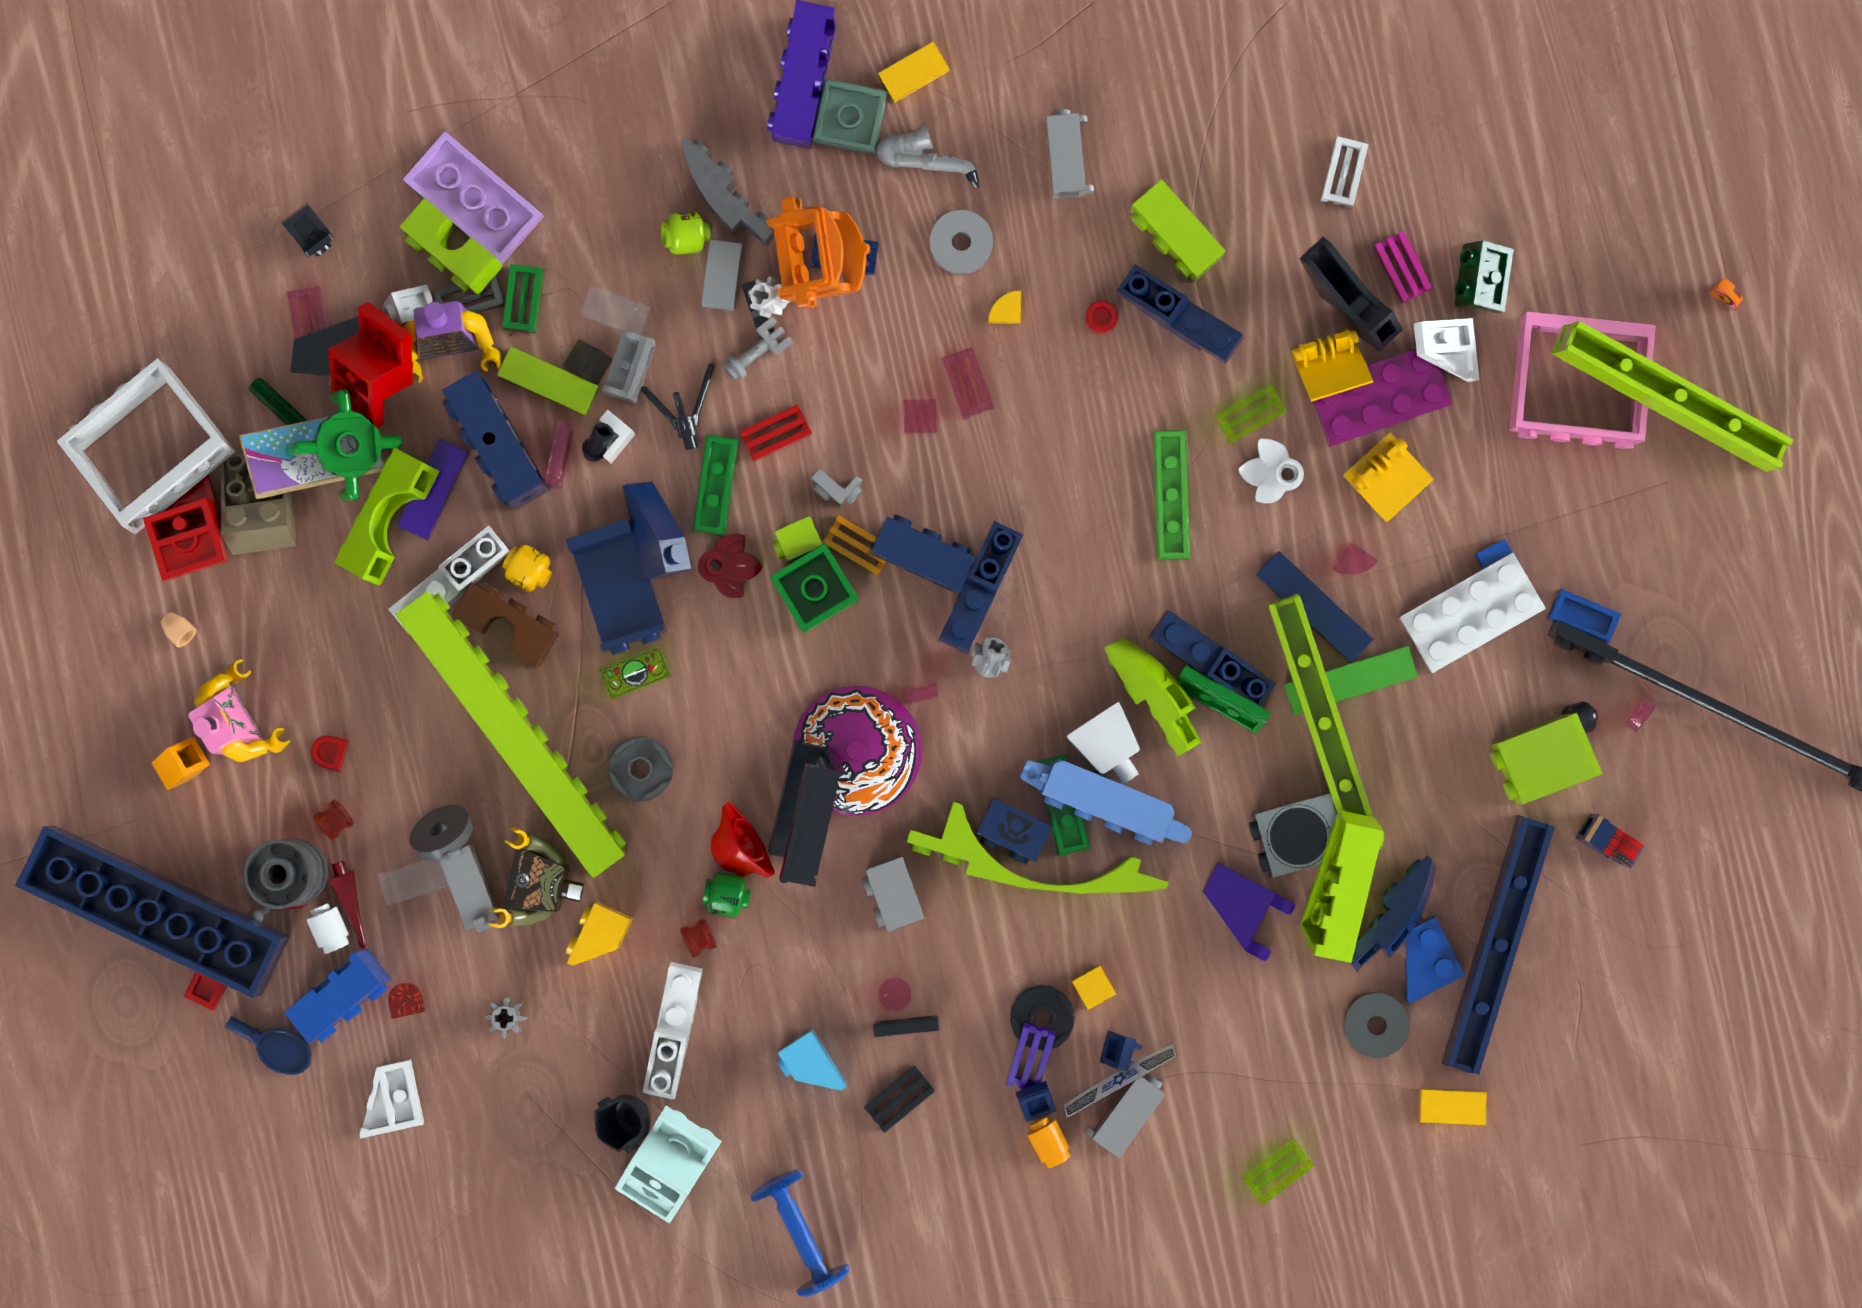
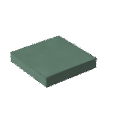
[812,78,888,156]

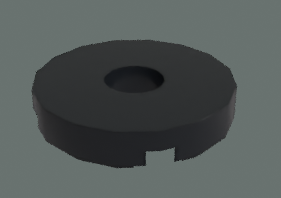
[1010,985,1075,1050]

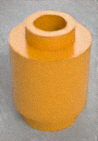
[1027,1116,1071,1168]

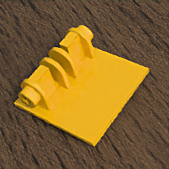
[1290,329,1373,402]
[1343,432,1434,523]

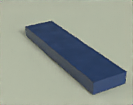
[1256,551,1374,663]

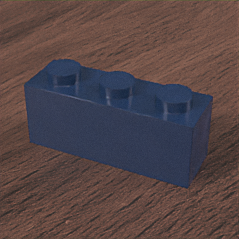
[869,514,976,594]

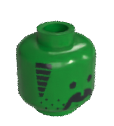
[702,872,751,918]

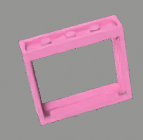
[1509,312,1656,449]

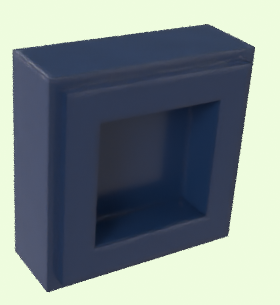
[1015,1081,1057,1122]

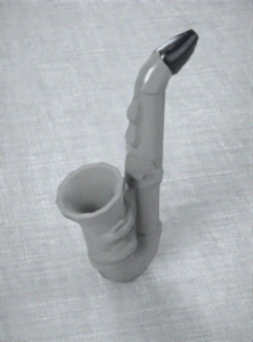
[876,123,980,188]

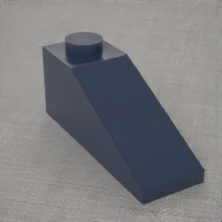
[623,481,692,581]

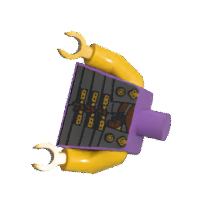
[404,301,501,383]

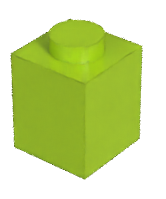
[772,516,823,564]

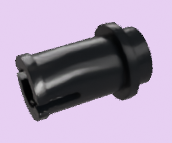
[582,423,614,462]

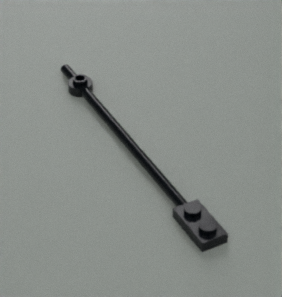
[1548,622,1862,792]

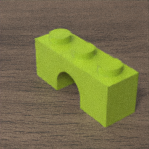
[400,198,503,295]

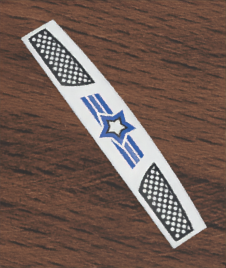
[1064,1044,1177,1118]

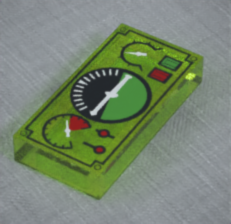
[599,646,672,700]

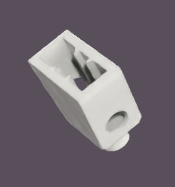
[1065,702,1140,784]

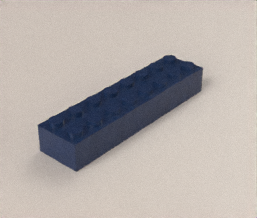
[15,826,290,998]

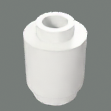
[306,903,349,954]

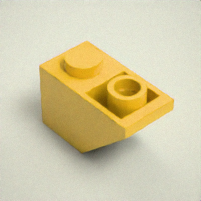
[566,902,633,966]

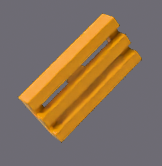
[822,515,886,576]

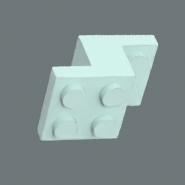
[614,1106,722,1224]

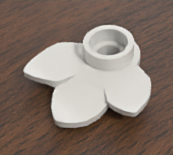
[1239,439,1304,503]

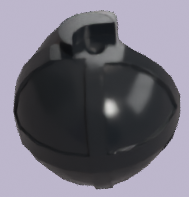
[594,1094,651,1154]

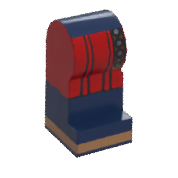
[1576,813,1644,869]

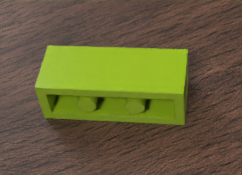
[1130,179,1226,282]

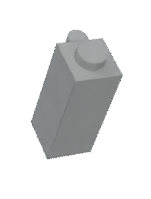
[1045,109,1094,199]
[439,845,500,934]
[1084,1073,1166,1158]

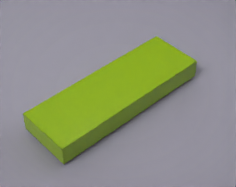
[497,346,600,416]

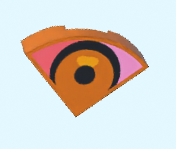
[1708,278,1743,310]

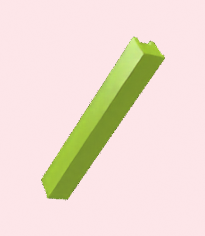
[1551,321,1794,472]
[1268,594,1373,817]

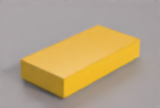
[878,41,950,103]
[1418,1089,1487,1125]

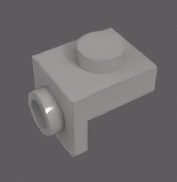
[811,469,863,507]

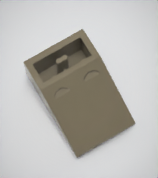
[221,451,296,555]

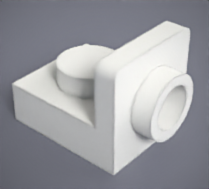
[383,284,433,327]

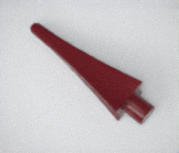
[329,861,367,948]

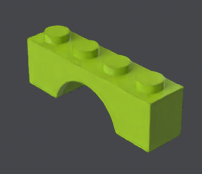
[334,447,440,586]

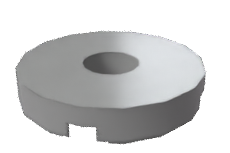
[930,210,993,275]

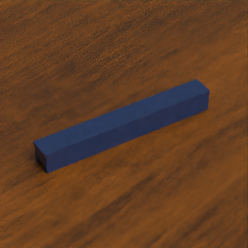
[1441,815,1555,1075]

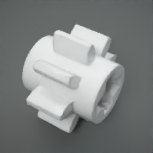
[748,276,790,318]

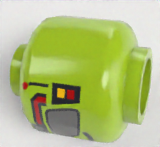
[661,212,710,255]

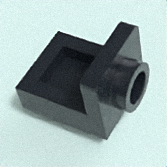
[282,203,334,258]

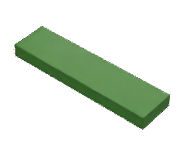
[1153,430,1190,560]
[1283,646,1418,715]

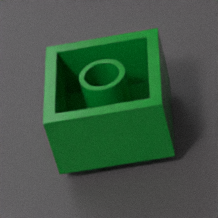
[770,543,860,635]

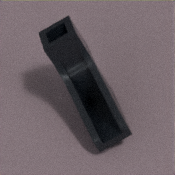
[1299,237,1403,352]

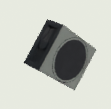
[1249,793,1337,877]

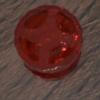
[313,799,355,840]
[680,918,717,958]

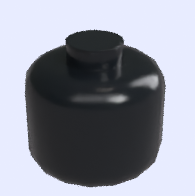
[1561,701,1598,733]

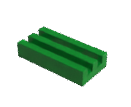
[502,264,544,333]

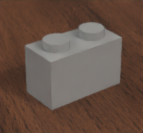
[862,856,925,932]

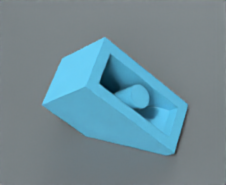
[776,1029,847,1091]

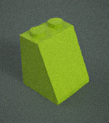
[1490,713,1603,804]

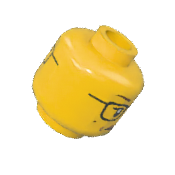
[502,544,553,592]

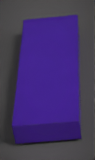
[397,439,470,540]

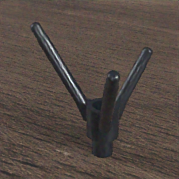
[641,364,714,450]

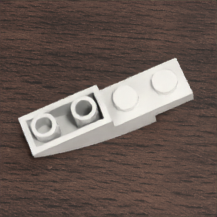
[388,526,510,636]
[642,962,703,1100]

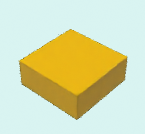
[1072,965,1116,1010]

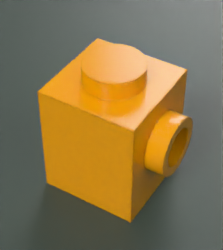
[151,737,210,791]

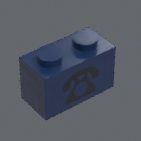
[976,798,1052,865]

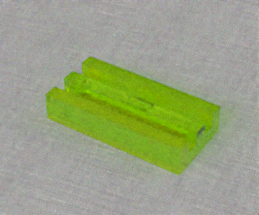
[1214,384,1287,445]
[1241,1139,1314,1206]

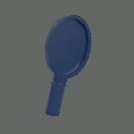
[225,1016,312,1075]

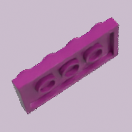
[1313,349,1452,447]

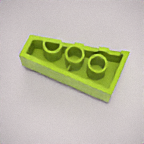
[1299,810,1384,963]

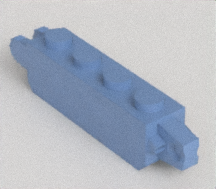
[1019,759,1192,846]

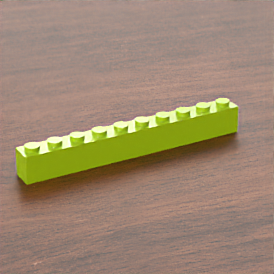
[395,591,627,878]

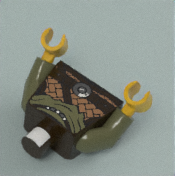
[488,827,584,928]

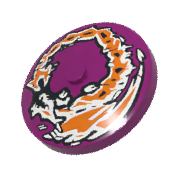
[792,686,922,816]

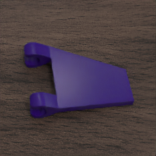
[1203,863,1295,961]

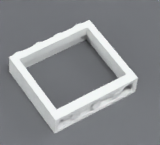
[57,358,236,534]

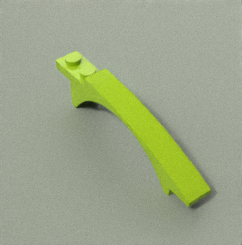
[907,802,1169,894]

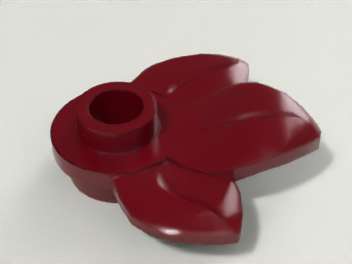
[698,534,763,598]

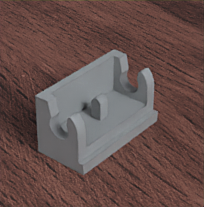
[602,330,656,404]

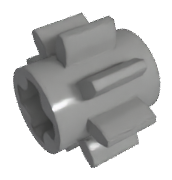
[971,637,1012,678]
[484,996,527,1038]

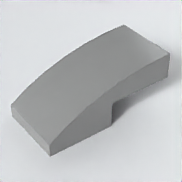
[702,238,743,311]

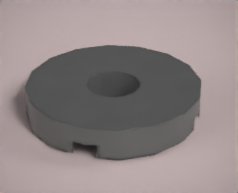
[608,737,673,801]
[409,805,473,860]
[1343,992,1410,1058]

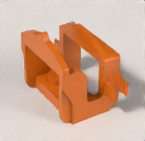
[766,196,870,309]

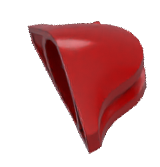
[710,801,775,878]

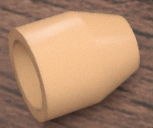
[161,612,197,647]

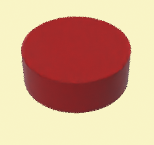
[1085,300,1118,334]

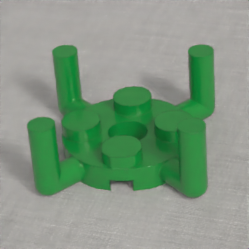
[285,389,403,501]

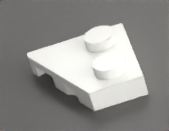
[1414,318,1480,382]
[360,1059,424,1139]

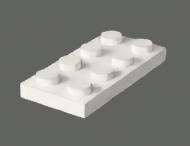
[1399,553,1546,673]

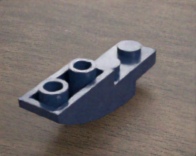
[1117,264,1244,364]
[938,521,1023,654]
[1148,610,1276,707]
[1348,855,1436,972]

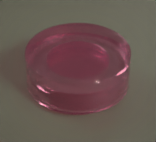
[1626,699,1655,732]
[879,978,911,1011]

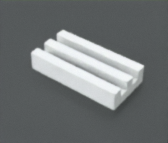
[1320,136,1369,208]

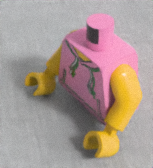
[188,659,290,762]

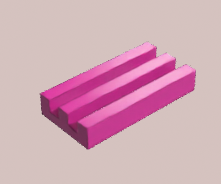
[1373,231,1432,304]

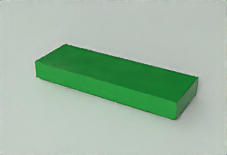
[692,435,739,536]
[1176,665,1271,733]
[1035,754,1091,856]

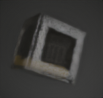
[562,339,612,385]

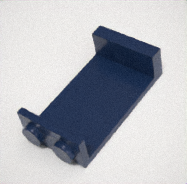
[565,519,667,655]

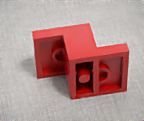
[328,302,413,429]
[143,474,228,581]

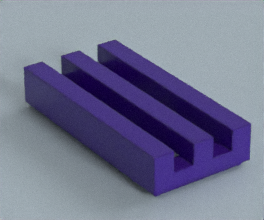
[1006,1022,1056,1089]

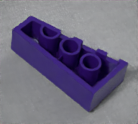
[767,0,837,149]

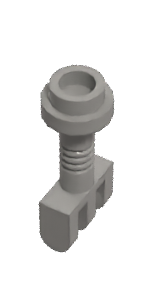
[723,317,794,381]

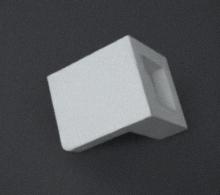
[599,410,636,464]

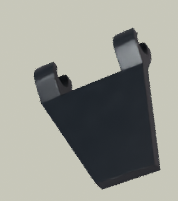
[291,317,359,377]

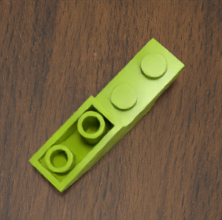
[1104,637,1202,756]

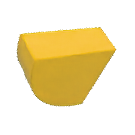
[988,291,1021,324]

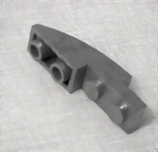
[681,137,775,246]

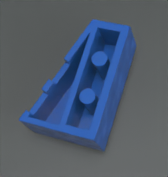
[284,949,392,1043]

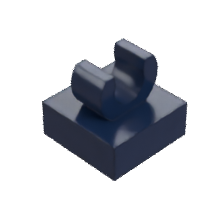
[1100,1031,1142,1072]

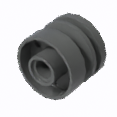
[243,838,328,909]

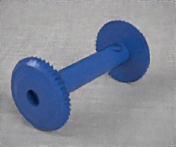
[750,1170,850,1297]

